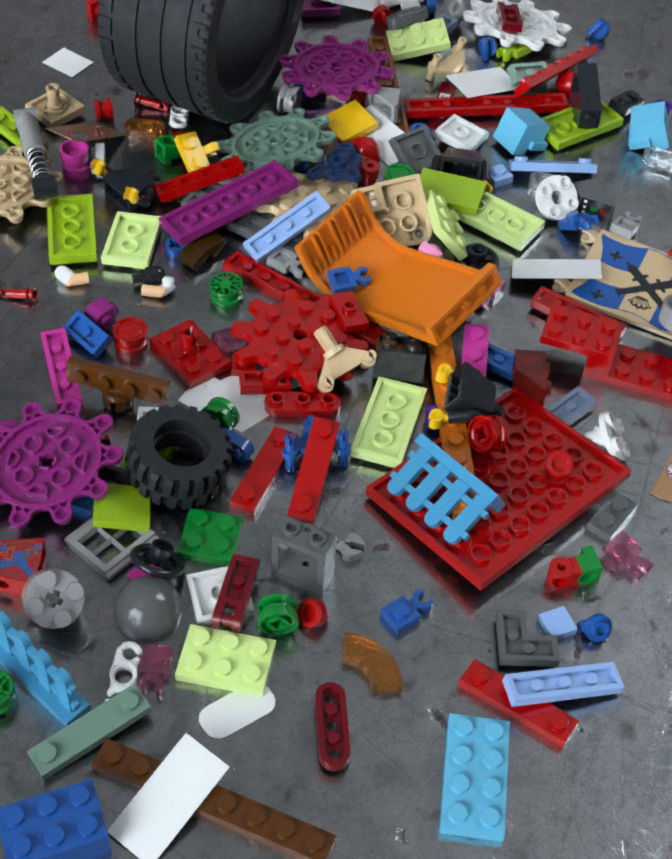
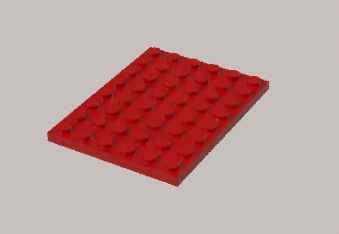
[365,387,632,591]

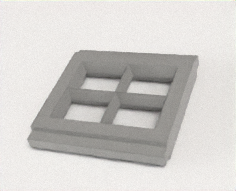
[64,517,159,581]

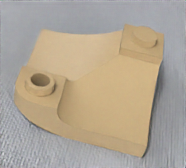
[349,173,432,248]

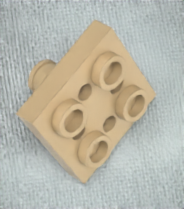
[25,83,86,127]

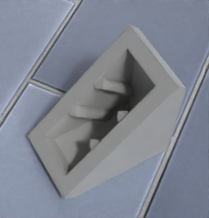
[368,87,401,124]

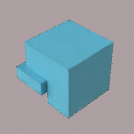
[628,101,670,151]
[493,107,550,155]

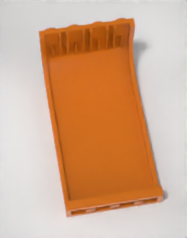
[294,190,502,346]

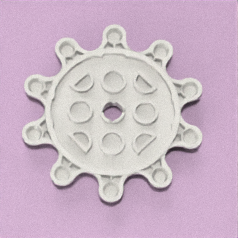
[463,0,572,51]

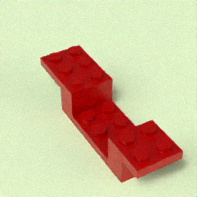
[539,303,672,402]

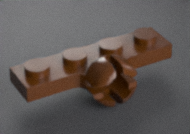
[66,356,170,413]

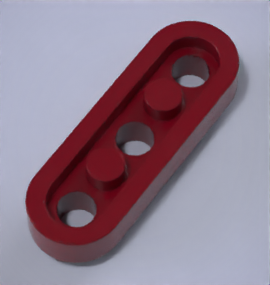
[315,682,351,771]

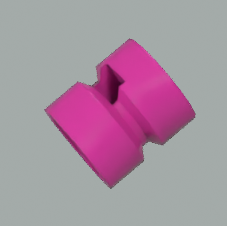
[60,139,91,181]

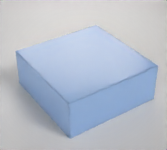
[537,606,578,641]

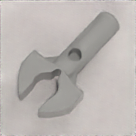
[336,532,365,562]

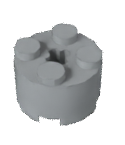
[21,568,85,629]

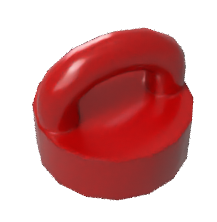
[371,5,391,27]
[546,449,574,477]
[298,599,329,628]

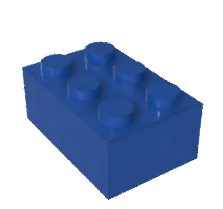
[0,778,112,859]

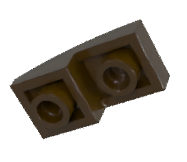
[176,232,227,271]

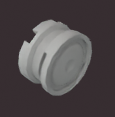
[277,83,303,113]

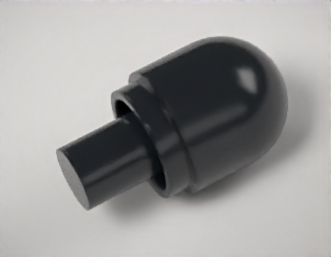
[132,266,166,285]

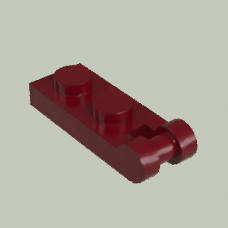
[496,2,523,34]
[211,554,260,632]

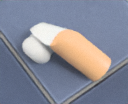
[55,265,89,287]
[141,276,176,298]

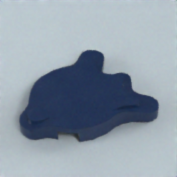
[307,142,362,183]

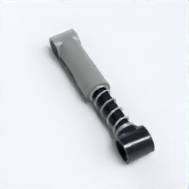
[13,107,58,200]

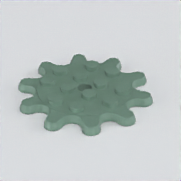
[217,108,337,174]

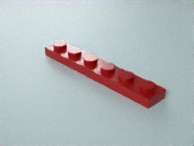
[513,44,600,97]

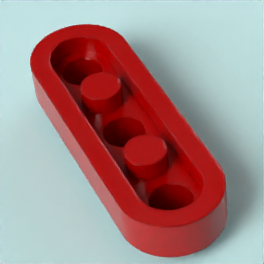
[264,391,341,418]

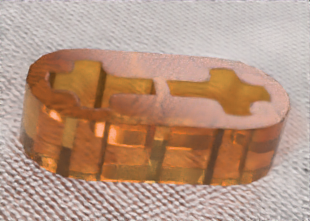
[125,118,165,140]

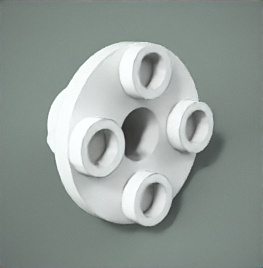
[535,175,579,220]
[584,411,630,462]

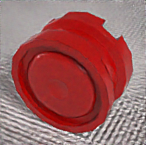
[113,317,149,355]
[467,415,509,452]

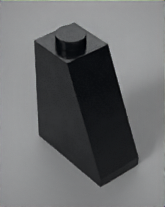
[569,63,602,128]

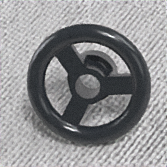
[454,243,499,269]
[130,539,185,579]

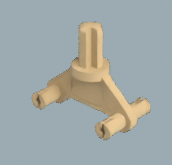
[425,37,470,81]
[314,326,377,393]

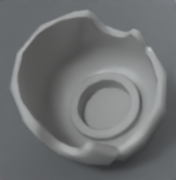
[440,0,466,24]

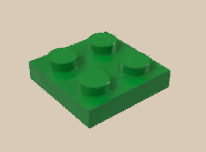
[177,508,244,566]

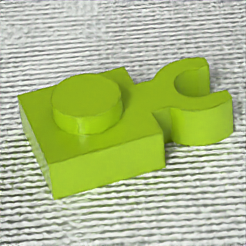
[496,43,532,62]

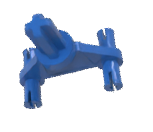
[282,415,351,472]

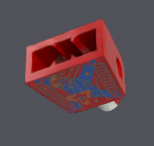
[0,538,47,596]

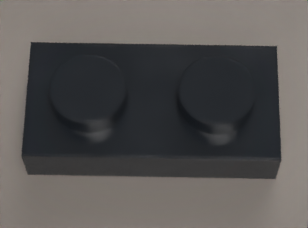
[608,90,645,116]

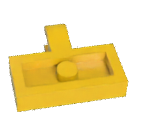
[174,131,220,173]

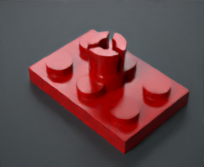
[149,319,232,389]

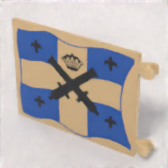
[552,228,672,340]

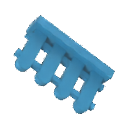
[387,433,505,545]
[0,611,92,727]

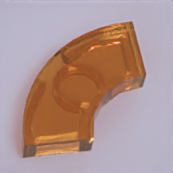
[343,632,403,691]

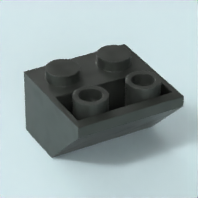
[373,332,427,384]

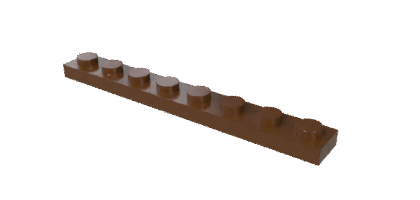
[91,738,337,859]

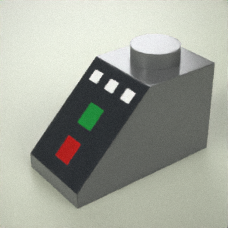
[573,178,616,223]

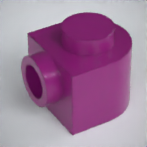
[84,296,119,331]

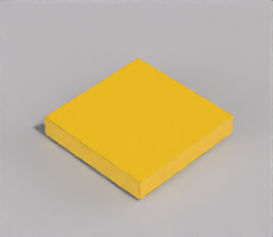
[326,100,379,144]

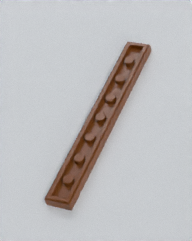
[367,37,410,133]

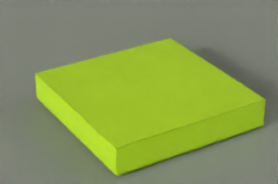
[93,483,150,532]

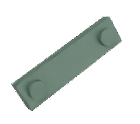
[26,683,152,780]

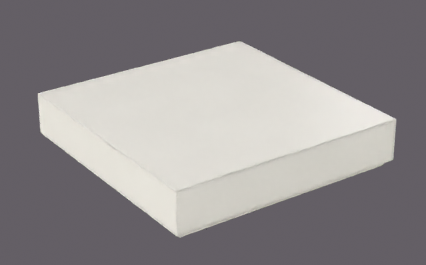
[433,114,489,151]
[186,566,255,626]

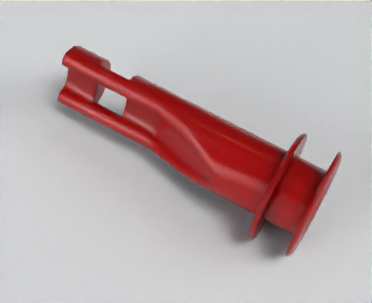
[134,93,170,112]
[0,286,38,302]

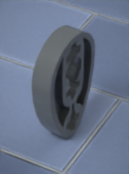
[386,6,429,30]

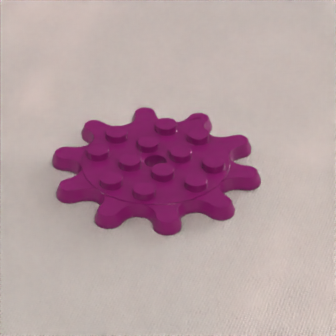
[279,35,395,101]
[0,398,124,529]

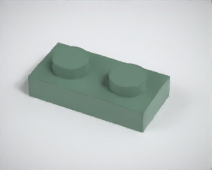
[507,61,548,86]

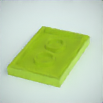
[420,167,487,215]

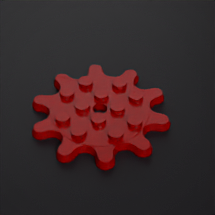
[230,289,370,393]

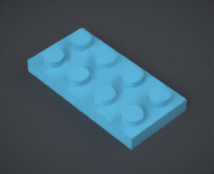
[439,713,510,842]

